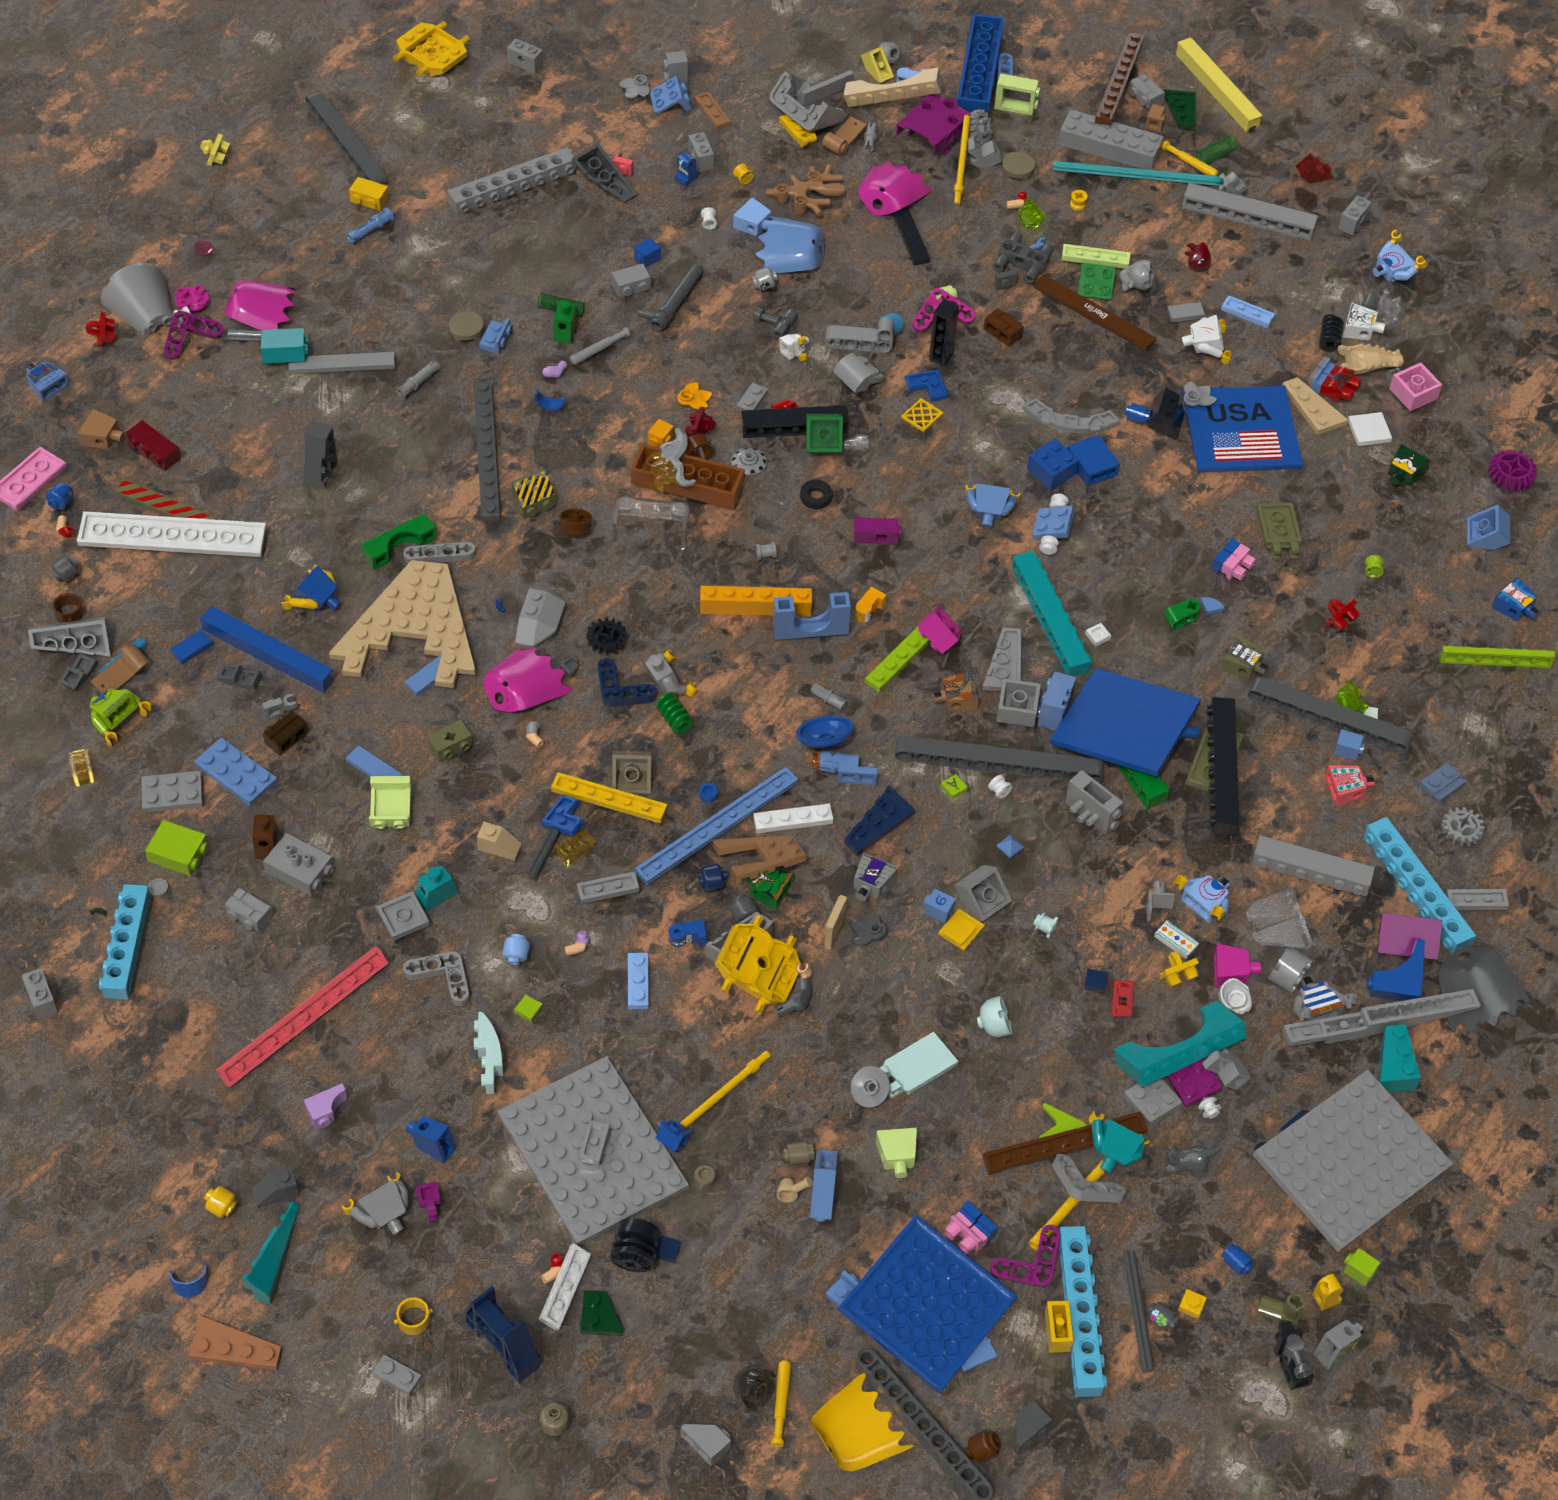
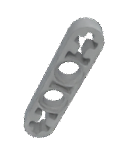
[403,542,476,564]

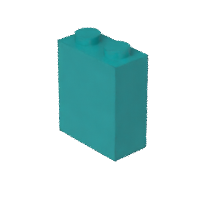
[261,328,309,364]

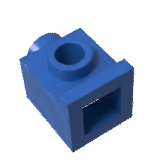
[655,1120,693,1153]

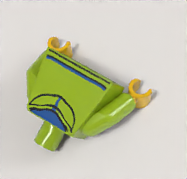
[89,689,151,747]

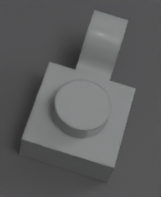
[262,694,297,720]

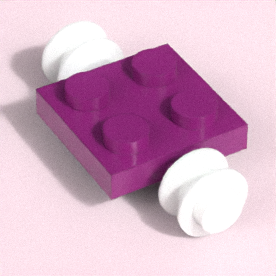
[1166,1058,1222,1119]

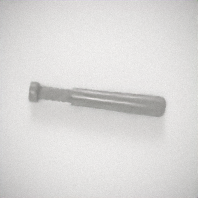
[570,327,631,365]

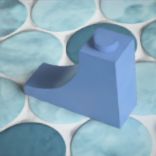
[810,1149,838,1222]

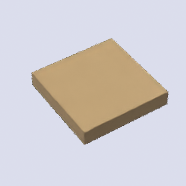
[824,895,847,950]

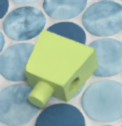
[876,1128,917,1178]

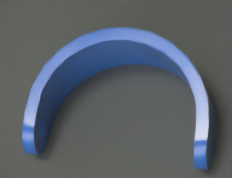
[535,389,566,411]
[169,1265,208,1298]

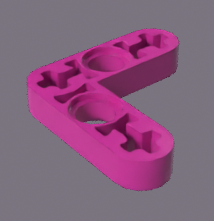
[912,288,975,332]

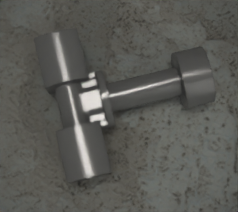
[753,307,797,340]

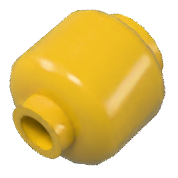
[204,1186,237,1218]

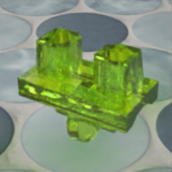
[1335,680,1368,713]

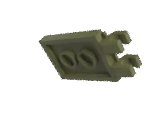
[1256,503,1302,560]

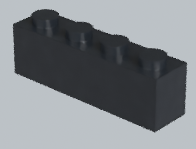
[929,299,959,366]

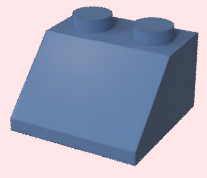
[1467,504,1510,550]

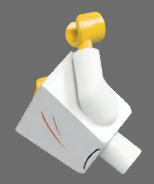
[1182,315,1232,364]

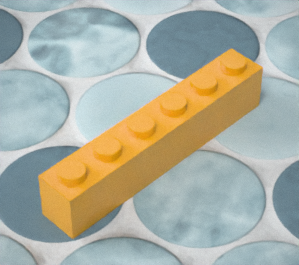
[700,586,812,617]

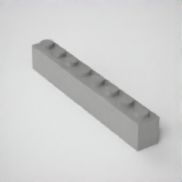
[1182,183,1318,241]

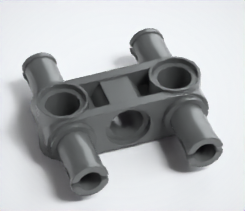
[993,231,1054,283]

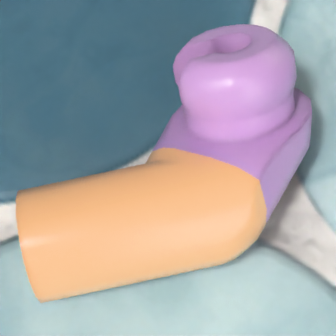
[564,931,589,956]

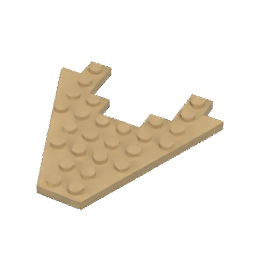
[329,560,476,688]

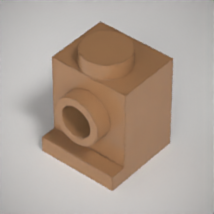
[1145,104,1166,133]

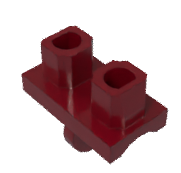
[685,407,716,437]

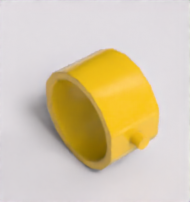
[394,1297,433,1335]

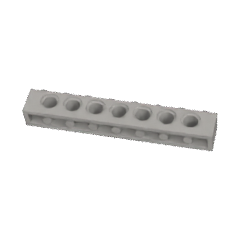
[447,147,576,215]

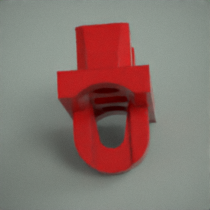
[86,312,115,347]
[1325,599,1360,631]
[1111,979,1134,1018]

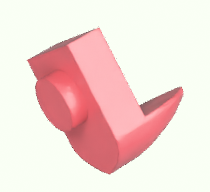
[612,153,633,177]

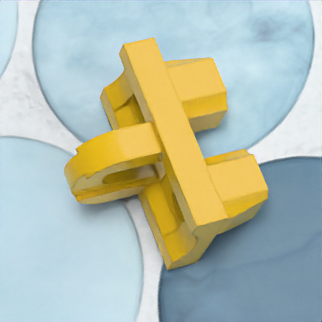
[1159,952,1199,988]

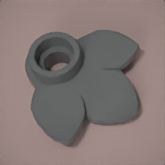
[849,912,887,945]

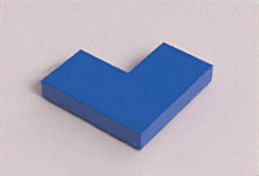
[905,369,948,402]
[541,794,585,837]

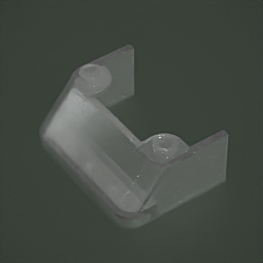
[612,496,691,550]

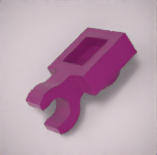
[416,1182,441,1222]

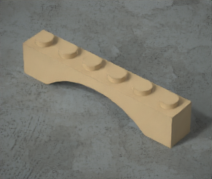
[843,68,943,108]

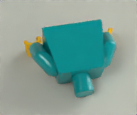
[1089,1111,1150,1174]

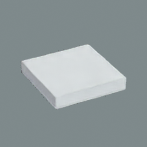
[1348,412,1392,446]

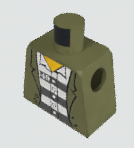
[1221,635,1269,679]

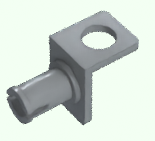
[1146,881,1175,921]

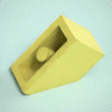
[861,47,894,83]

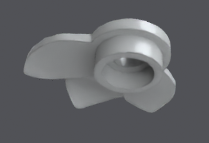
[619,74,650,99]
[1183,381,1216,406]

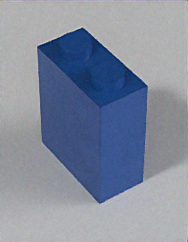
[1067,435,1120,487]

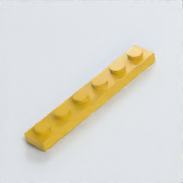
[551,772,667,824]

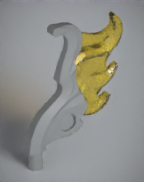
[648,428,696,493]

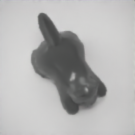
[1165,1145,1220,1178]

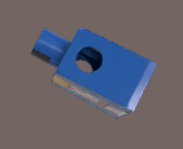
[1492,578,1540,621]

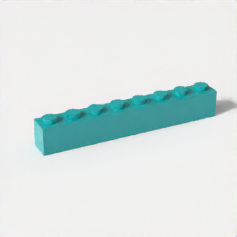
[1011,551,1092,677]

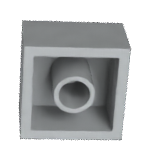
[996,678,1041,727]

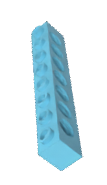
[1364,817,1476,954]
[1058,1226,1107,1397]

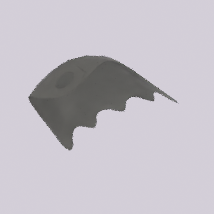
[1439,946,1529,1033]

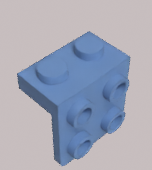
[650,75,692,114]

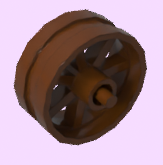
[559,508,592,536]

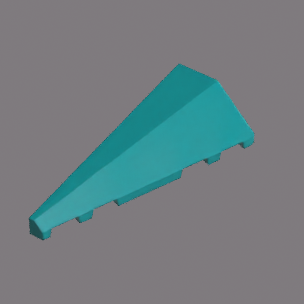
[242,1201,300,1305]

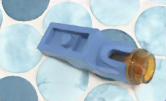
[812,750,877,785]

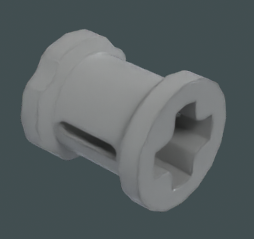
[756,542,777,560]

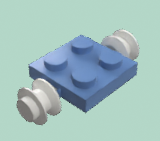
[1032,494,1075,555]

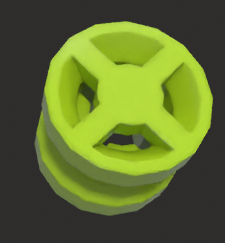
[1365,555,1384,578]

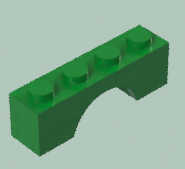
[361,513,437,570]

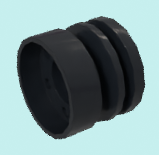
[610,1218,661,1272]

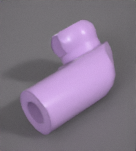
[543,361,568,378]

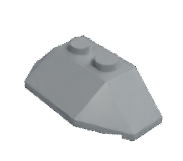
[515,586,566,648]

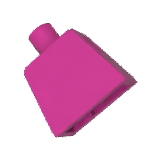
[1214,944,1261,987]

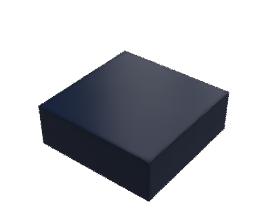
[1084,969,1107,993]
[656,1235,681,1263]

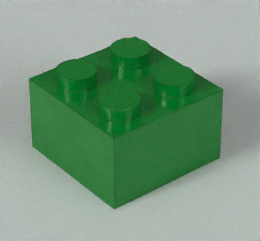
[806,414,843,452]

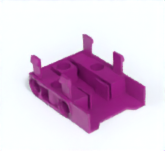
[896,94,971,156]

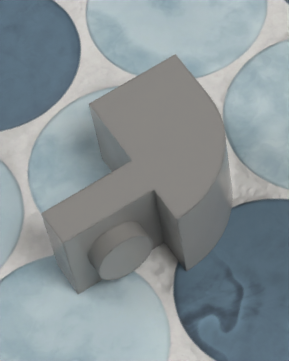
[967,136,1002,168]
[1202,1048,1251,1090]

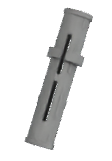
[396,360,440,398]

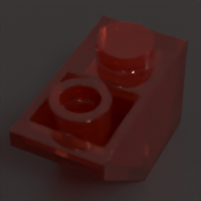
[1295,153,1334,183]

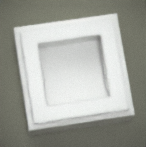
[1085,623,1111,647]

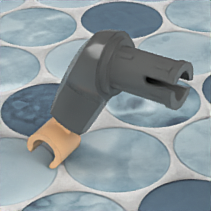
[774,963,812,1018]

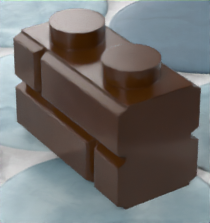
[984,308,1024,347]

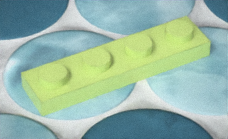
[1061,244,1130,269]

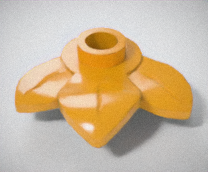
[678,382,712,410]

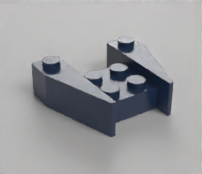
[463,1286,540,1383]

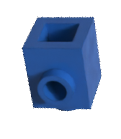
[634,238,661,268]

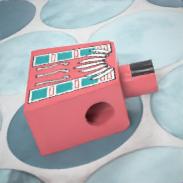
[1325,765,1374,806]

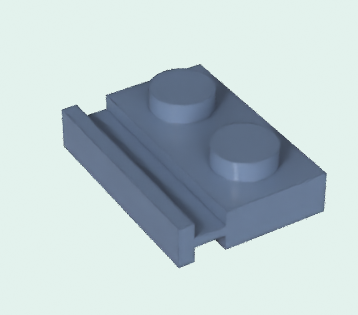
[1419,763,1467,804]

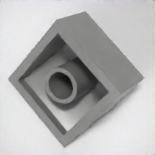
[954,865,1012,921]

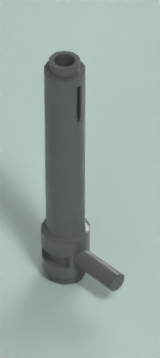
[638,264,703,331]

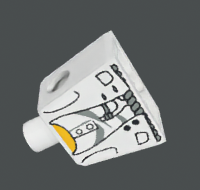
[1343,303,1385,340]

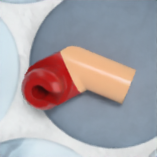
[1006,192,1028,209]
[56,515,74,538]
[541,1253,564,1284]

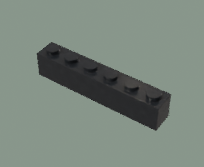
[741,405,849,438]

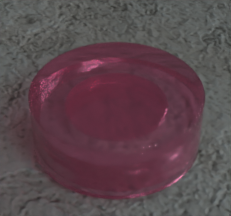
[194,240,212,257]

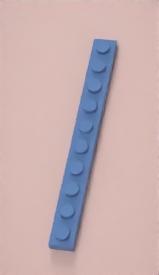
[635,767,798,885]

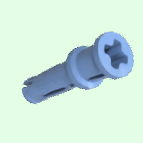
[347,207,394,244]

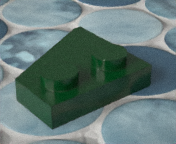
[580,1290,623,1336]

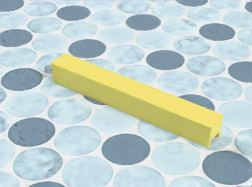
[1176,37,1262,132]

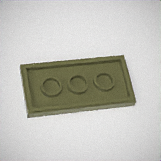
[1185,726,1244,791]

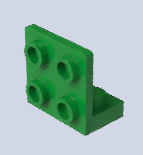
[1078,263,1116,300]

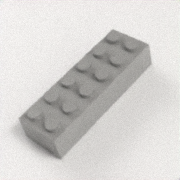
[1058,109,1163,170]

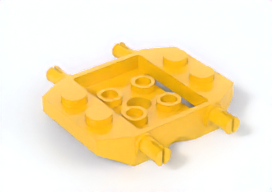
[393,21,470,77]
[714,915,802,1015]

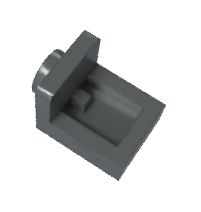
[994,263,1018,290]

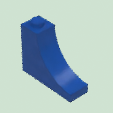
[1366,939,1425,1001]

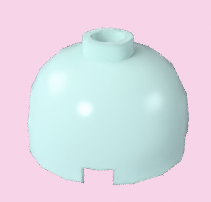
[977,996,1012,1038]

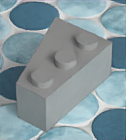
[706,912,773,970]

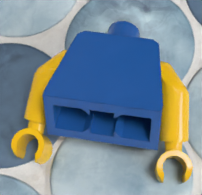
[281,565,341,611]

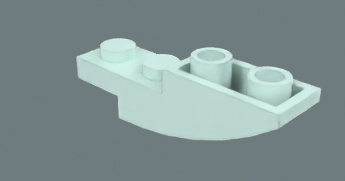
[474,1012,503,1094]

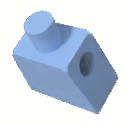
[733,198,771,236]

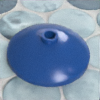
[796,716,853,749]

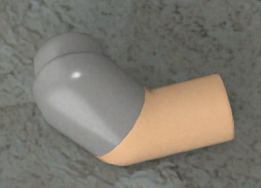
[526,721,544,748]

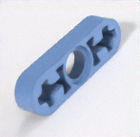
[997,53,1013,91]

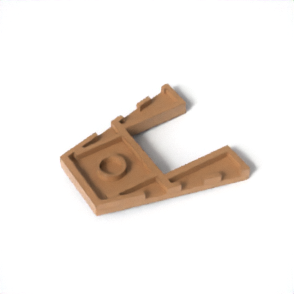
[712,836,806,883]

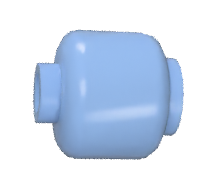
[502,934,530,965]

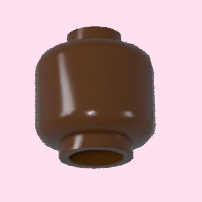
[966,1430,1001,1463]

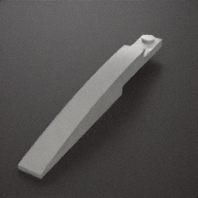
[1282,989,1481,1047]

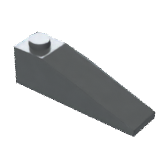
[572,143,637,203]

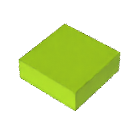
[514,994,543,1022]

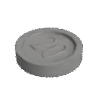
[148,878,169,897]

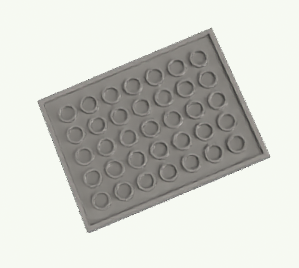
[497,1056,689,1246]
[1252,1070,1453,1252]

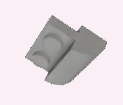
[833,353,884,393]

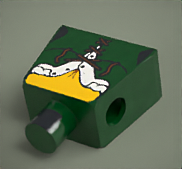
[1388,444,1431,485]

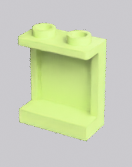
[369,776,411,829]

